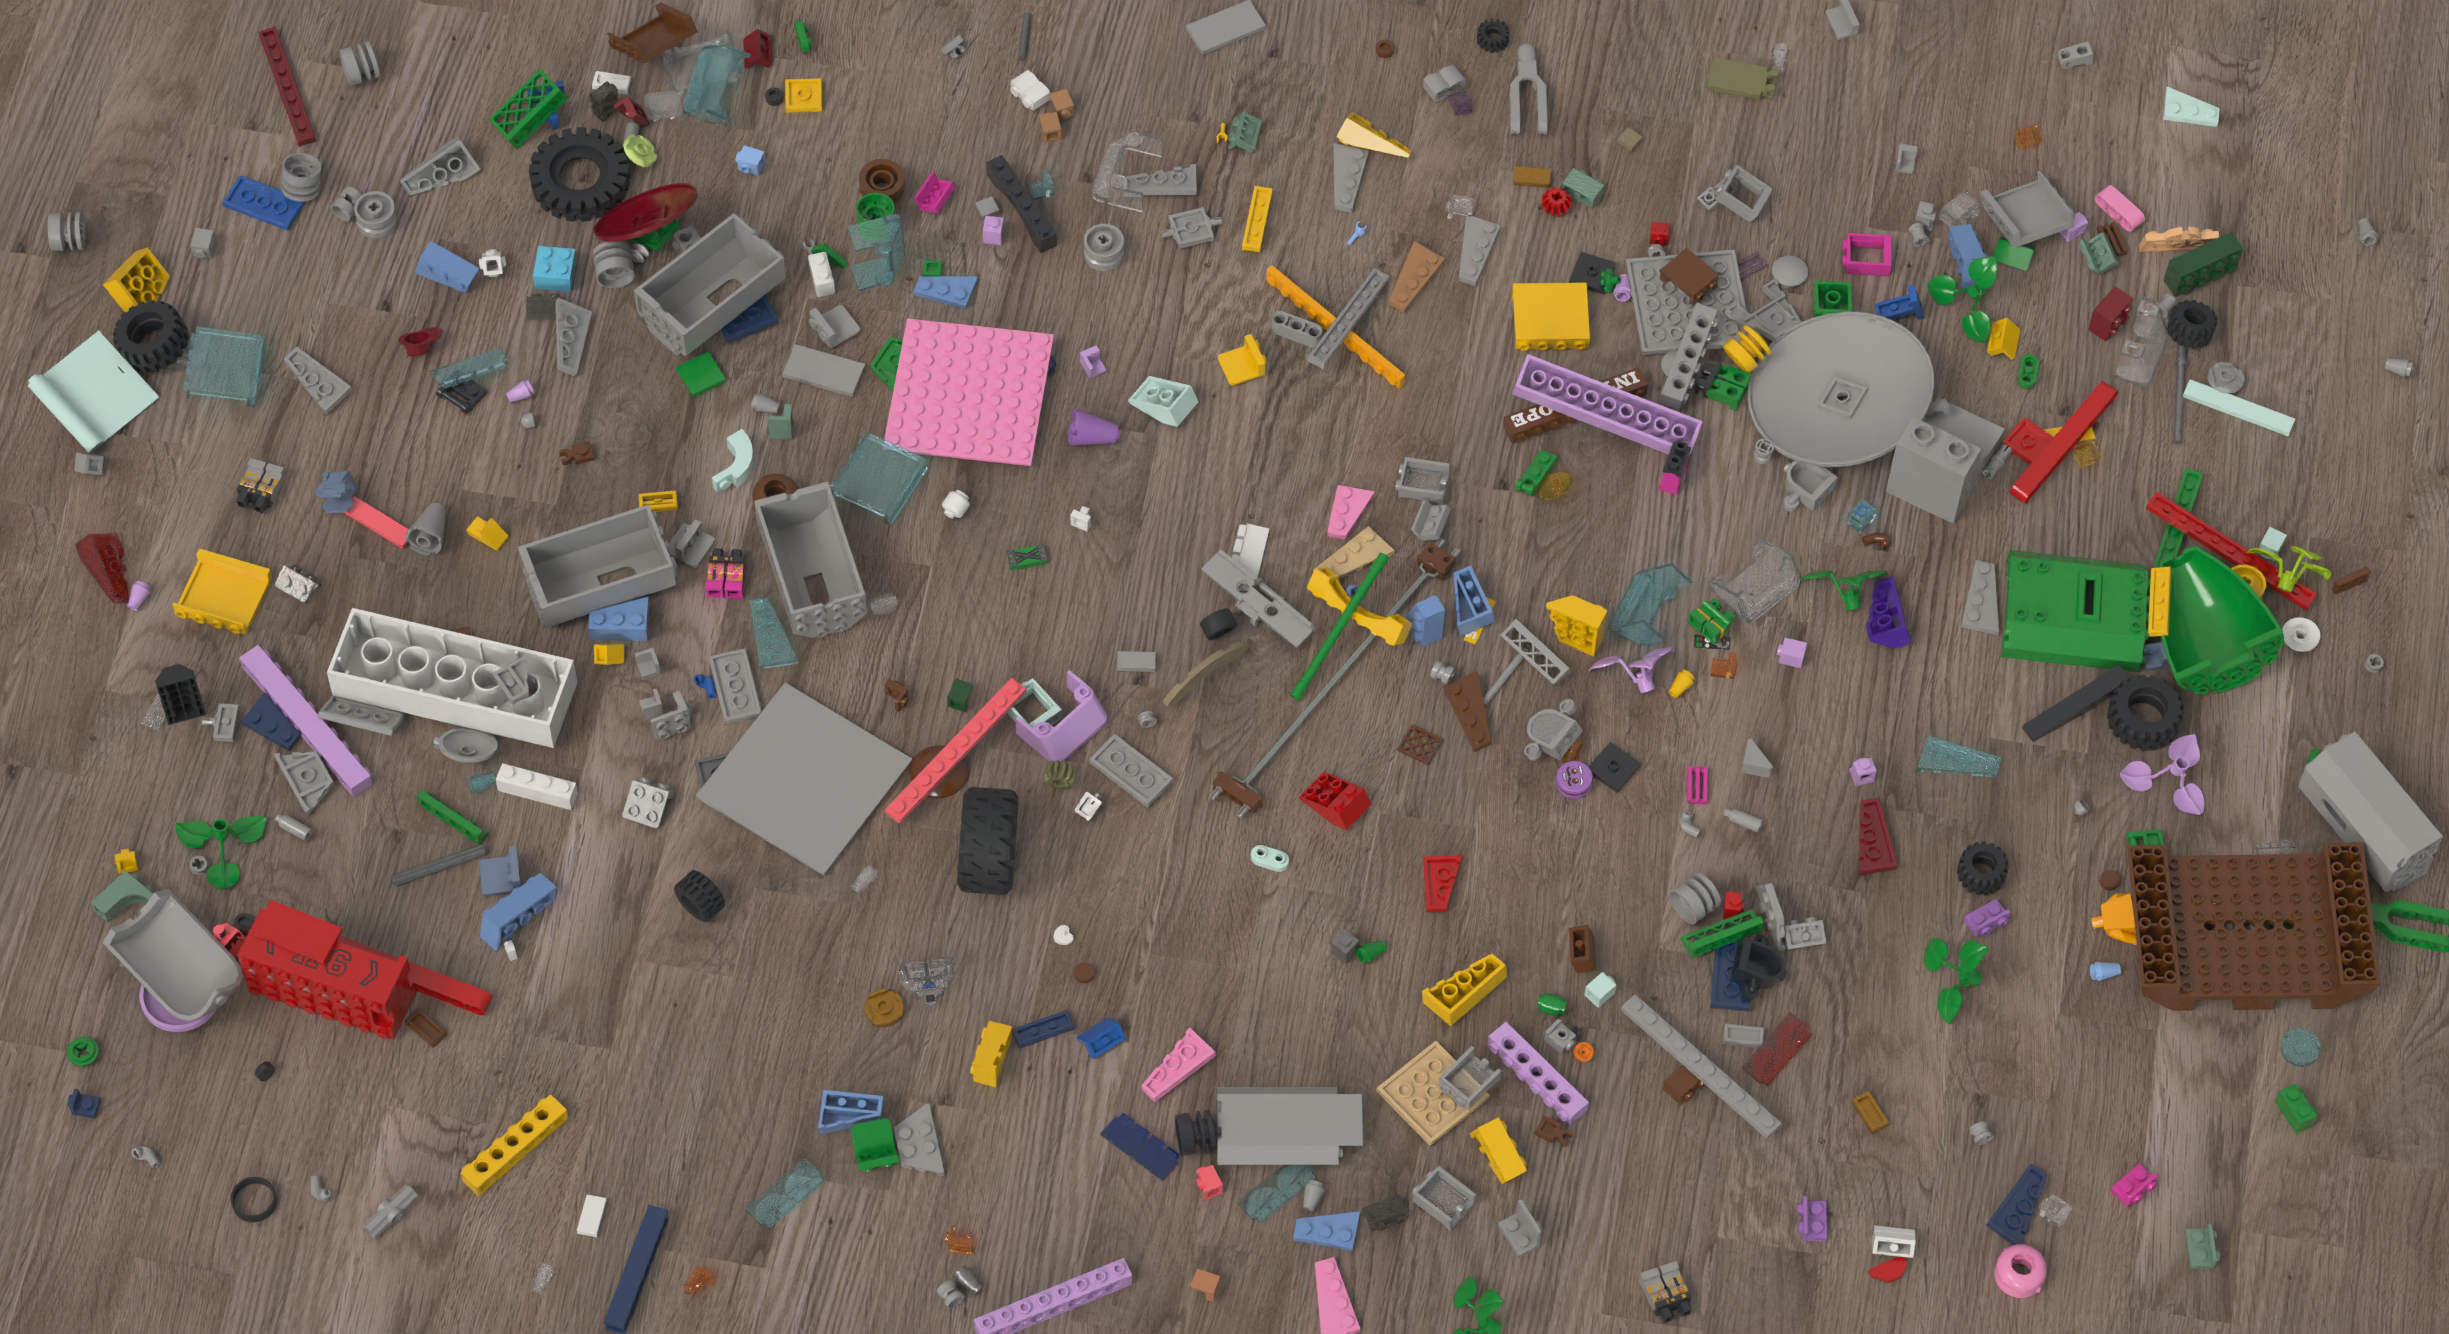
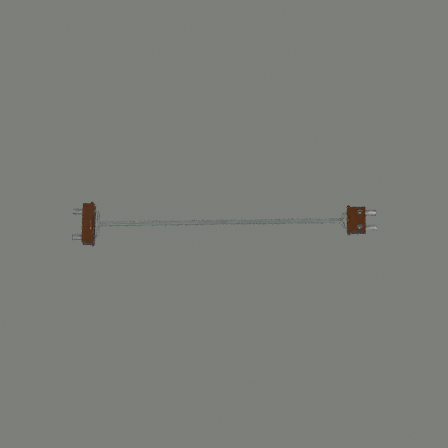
[1209,538,1460,818]

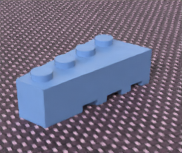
[480,873,557,952]

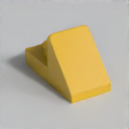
[466,516,509,551]

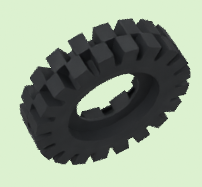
[529,127,630,222]

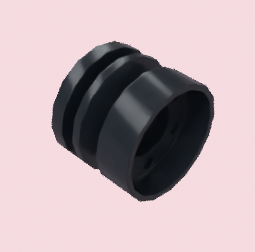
[1175,1109,1217,1156]

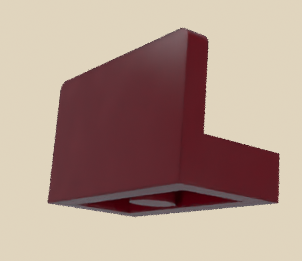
[743,29,772,68]

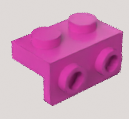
[914,173,956,213]

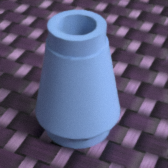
[2090,962,2121,981]

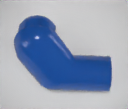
[693,674,717,698]

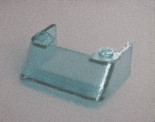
[682,44,751,123]
[847,214,905,291]
[1608,563,1692,646]

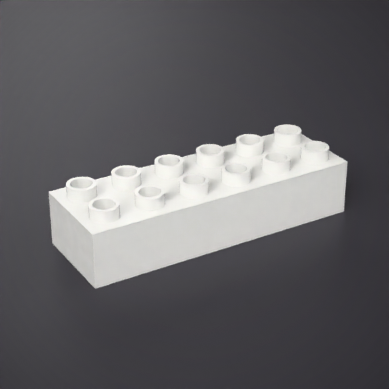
[327,608,577,748]

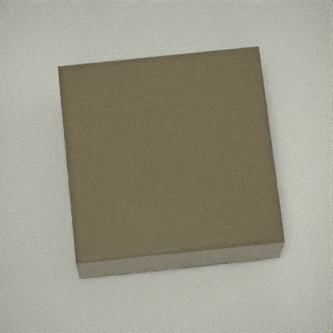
[1617,127,1643,152]

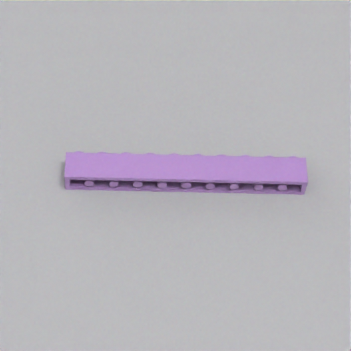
[239,645,373,798]

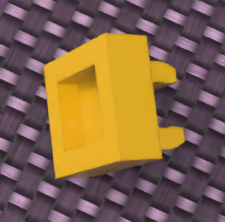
[115,848,138,874]

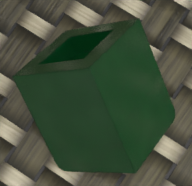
[947,679,973,712]

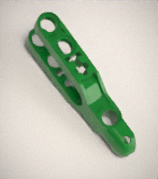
[2371,900,2449,953]

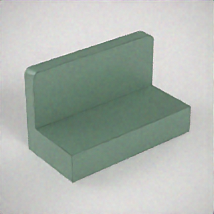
[768,404,794,440]

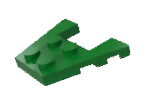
[870,337,903,391]

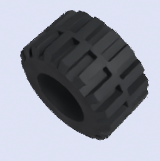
[2167,300,2218,349]
[1957,841,2009,895]
[674,870,726,923]

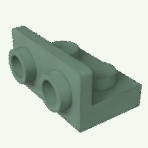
[1228,112,1262,153]
[2184,1224,2220,1270]

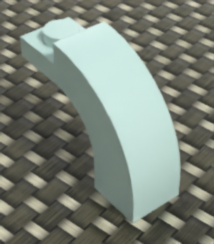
[712,429,754,492]

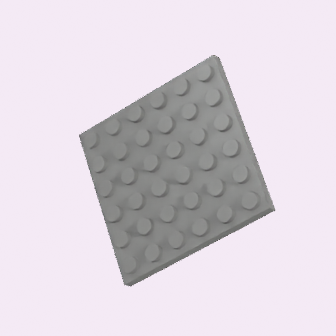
[1625,250,1746,355]

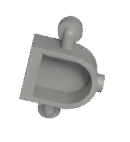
[1783,461,1838,512]
[1524,699,1583,760]

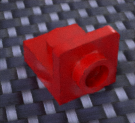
[1649,222,1670,246]

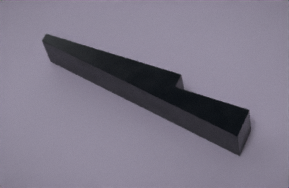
[2022,665,2129,742]

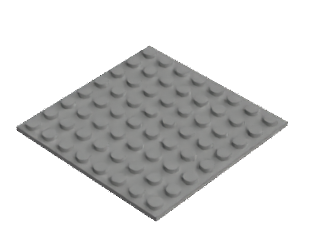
[696,683,912,876]

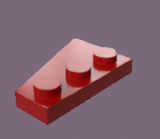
[1423,855,1462,912]

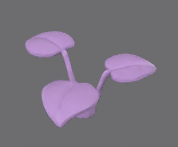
[1588,647,1675,693]
[2120,734,2205,815]

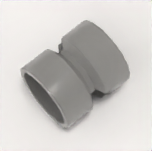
[330,186,362,221]

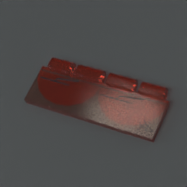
[1742,1012,1811,1086]

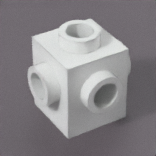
[479,249,506,277]

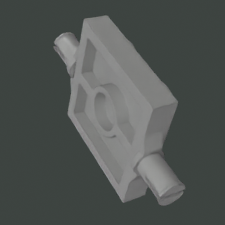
[1160,207,1222,249]

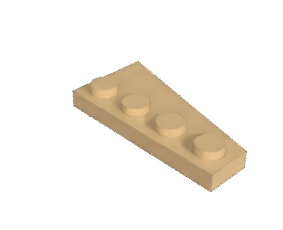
[1313,526,1394,580]

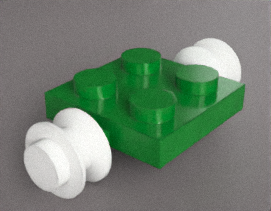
[630,214,683,263]

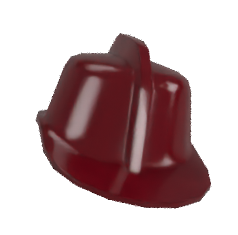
[398,327,443,356]

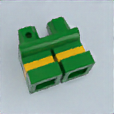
[1687,599,1735,645]

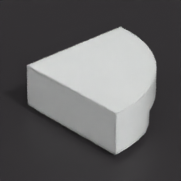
[504,940,517,961]

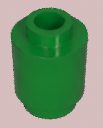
[1537,992,1567,1016]

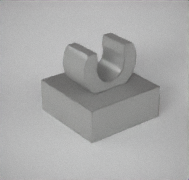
[940,35,965,59]

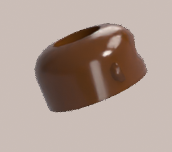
[859,159,905,203]
[752,474,800,513]

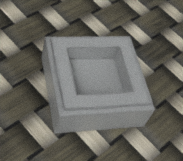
[975,196,1000,220]

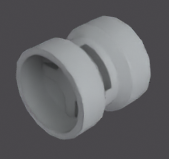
[1754,438,1774,464]
[1430,660,1456,685]
[936,1280,964,1309]

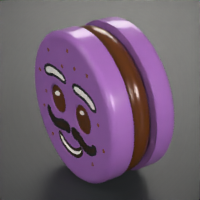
[1556,761,1593,799]

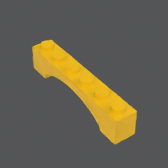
[1307,567,1413,646]

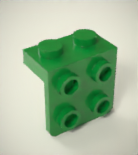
[850,1118,899,1171]

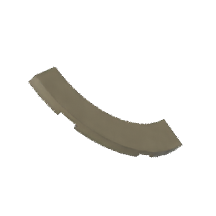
[1163,641,1250,706]

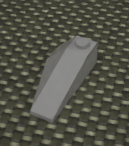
[399,136,480,196]

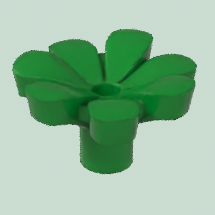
[1601,269,1621,293]

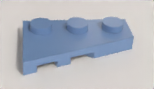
[913,276,978,310]
[1293,1211,1360,1251]

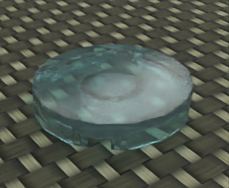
[2280,1028,2321,1067]

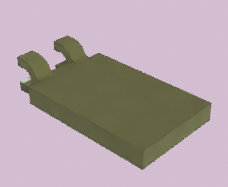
[1707,57,1779,100]

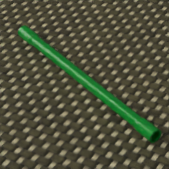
[1290,552,1389,701]

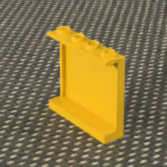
[1512,283,1590,350]
[172,548,273,635]

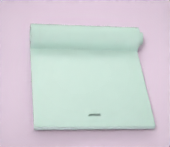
[28,330,159,453]

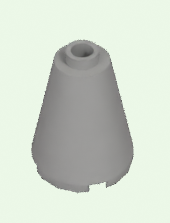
[405,503,446,555]

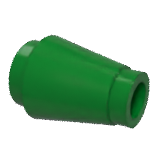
[1356,940,1386,963]

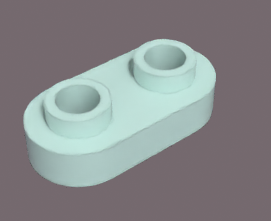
[1251,845,1289,872]

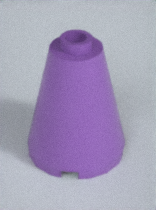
[1068,408,1121,446]

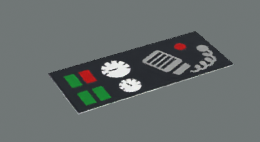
[1694,634,1730,650]

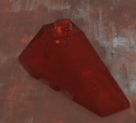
[75,533,129,603]

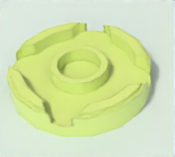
[623,134,657,167]

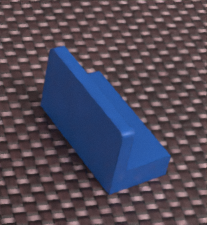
[1077,1017,1126,1059]

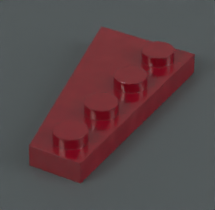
[1859,798,1898,875]

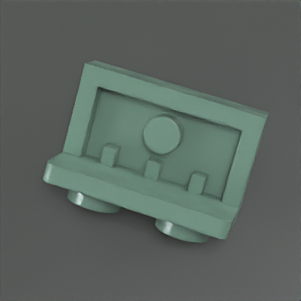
[2080,232,2119,275]

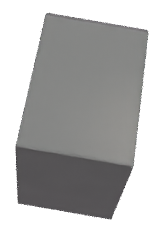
[1741,738,1773,778]

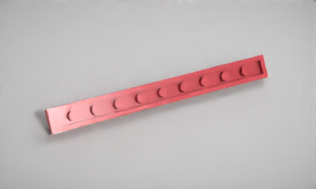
[885,678,1026,824]

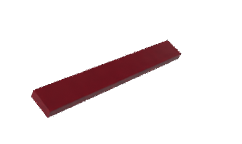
[258,27,316,147]

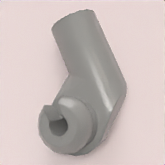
[1679,811,1701,838]

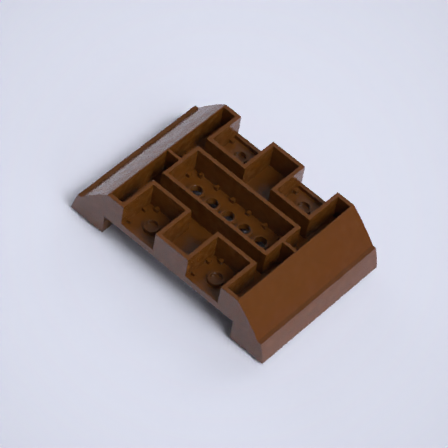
[2127,842,2381,1011]

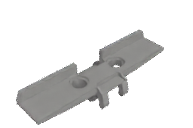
[1201,549,1315,648]

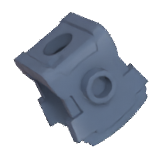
[314,471,357,513]

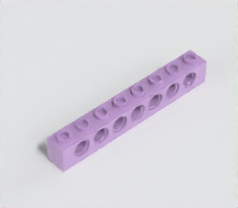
[974,1258,1132,1334]

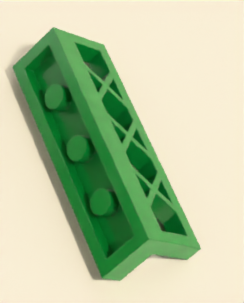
[1681,909,1764,958]

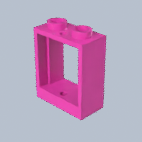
[1842,233,1891,276]

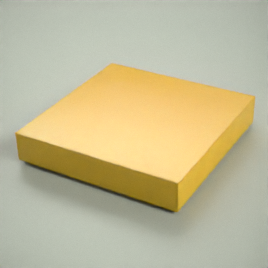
[785,78,822,113]

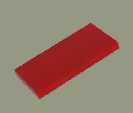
[252,900,343,964]

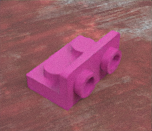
[2110,1163,2159,1207]

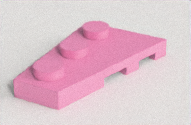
[1327,485,1375,540]

